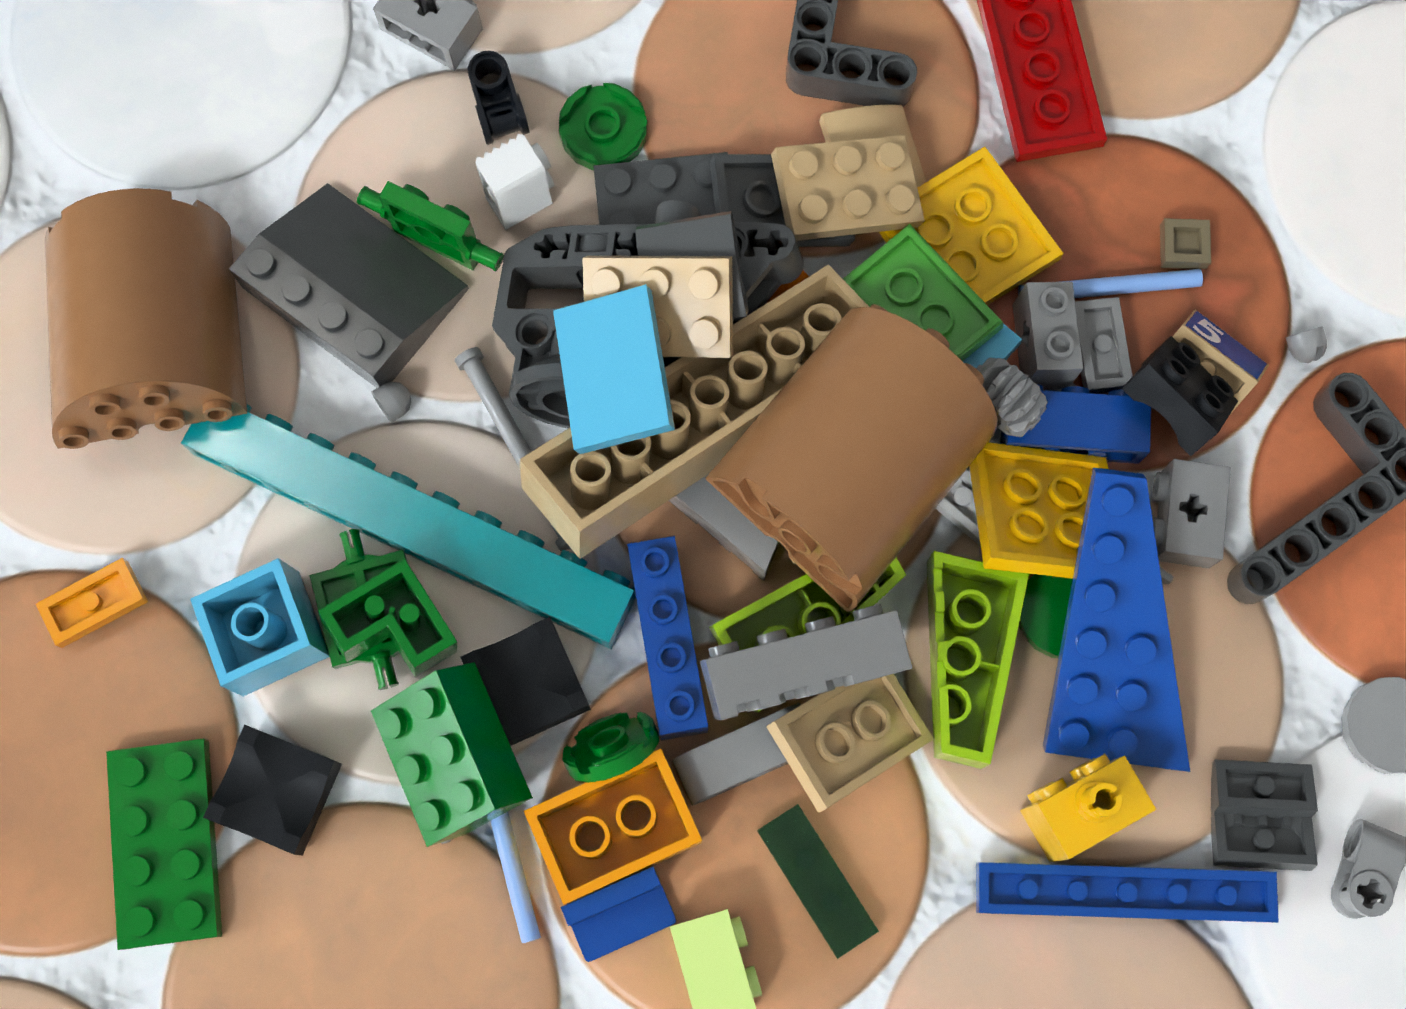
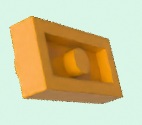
[35,558,148,648]

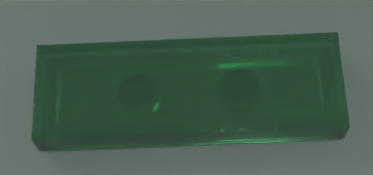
[757,804,879,959]

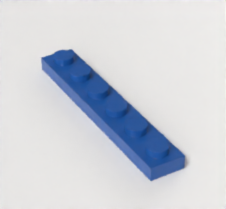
[976,862,1279,923]

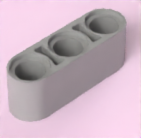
[672,703,801,806]

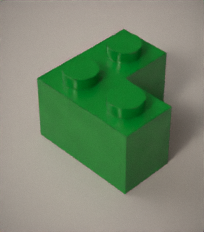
[318,559,457,678]

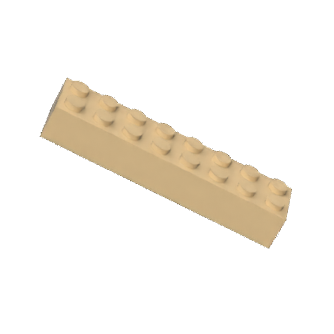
[520,264,869,559]

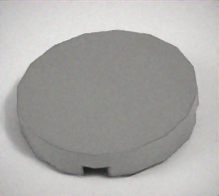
[1341,677,1406,774]

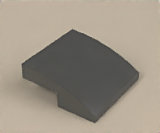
[635,211,749,319]
[1211,759,1318,871]

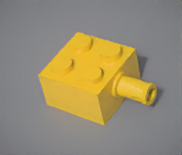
[1020,753,1157,862]

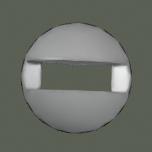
[1285,326,1327,363]
[371,382,411,423]

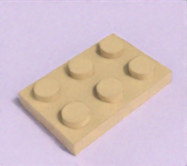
[771,135,925,241]
[583,256,733,358]
[766,674,934,813]

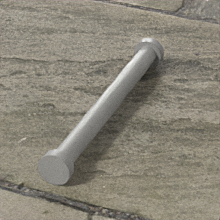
[455,347,570,551]

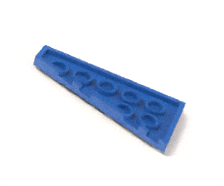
[1043,467,1190,772]

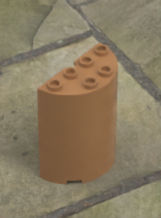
[45,188,247,449]
[705,304,997,612]

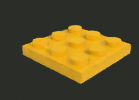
[879,146,1064,305]
[969,442,1108,579]

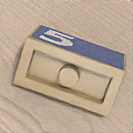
[1173,309,1269,413]

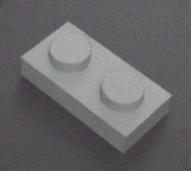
[1075,297,1133,394]

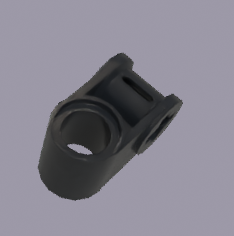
[468,51,530,145]

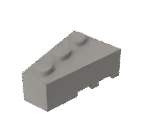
[668,475,779,581]

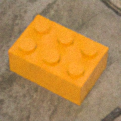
[524,748,702,905]

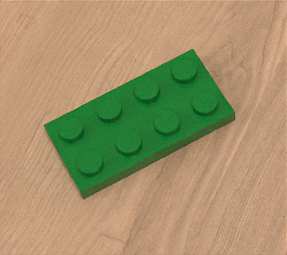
[106,739,222,950]

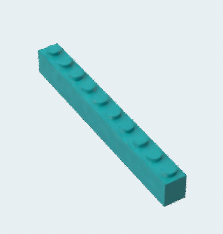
[181,403,636,649]

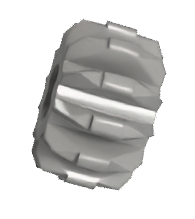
[976,358,1048,437]

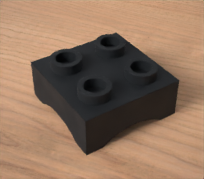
[1122,336,1238,456]
[460,617,591,746]
[203,724,342,856]

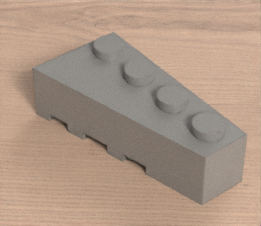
[700,604,913,720]

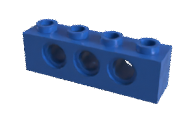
[627,536,708,741]

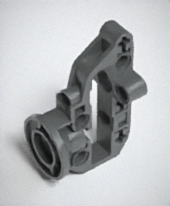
[492,200,804,429]

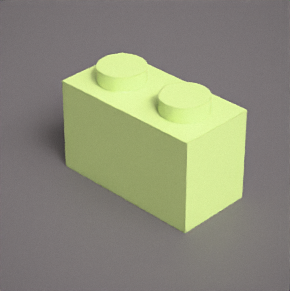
[670,909,762,1009]

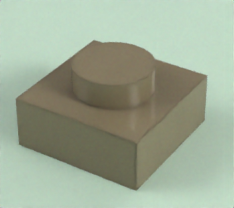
[1160,218,1211,269]

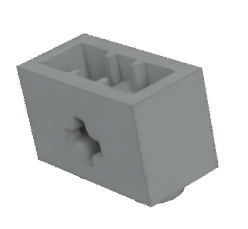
[373,0,483,71]
[1013,282,1083,390]
[1152,459,1231,568]

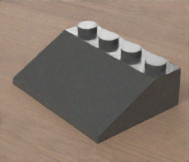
[229,183,469,388]

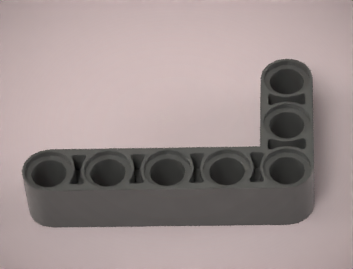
[786,0,917,107]
[1227,373,1406,604]

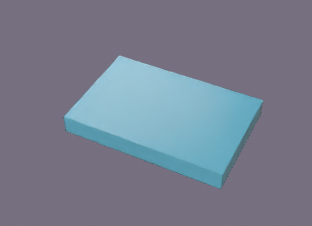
[553,284,675,454]

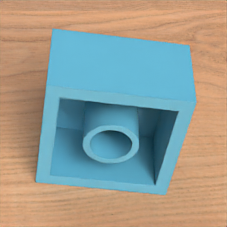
[190,558,330,697]

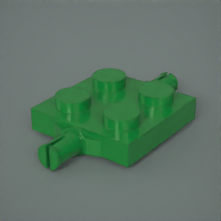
[357,181,504,272]
[309,529,408,690]

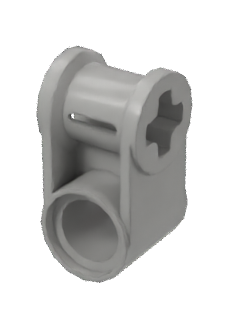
[1331,818,1406,919]

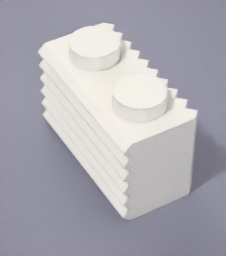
[475,134,555,230]

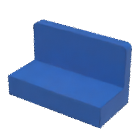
[561,867,676,962]

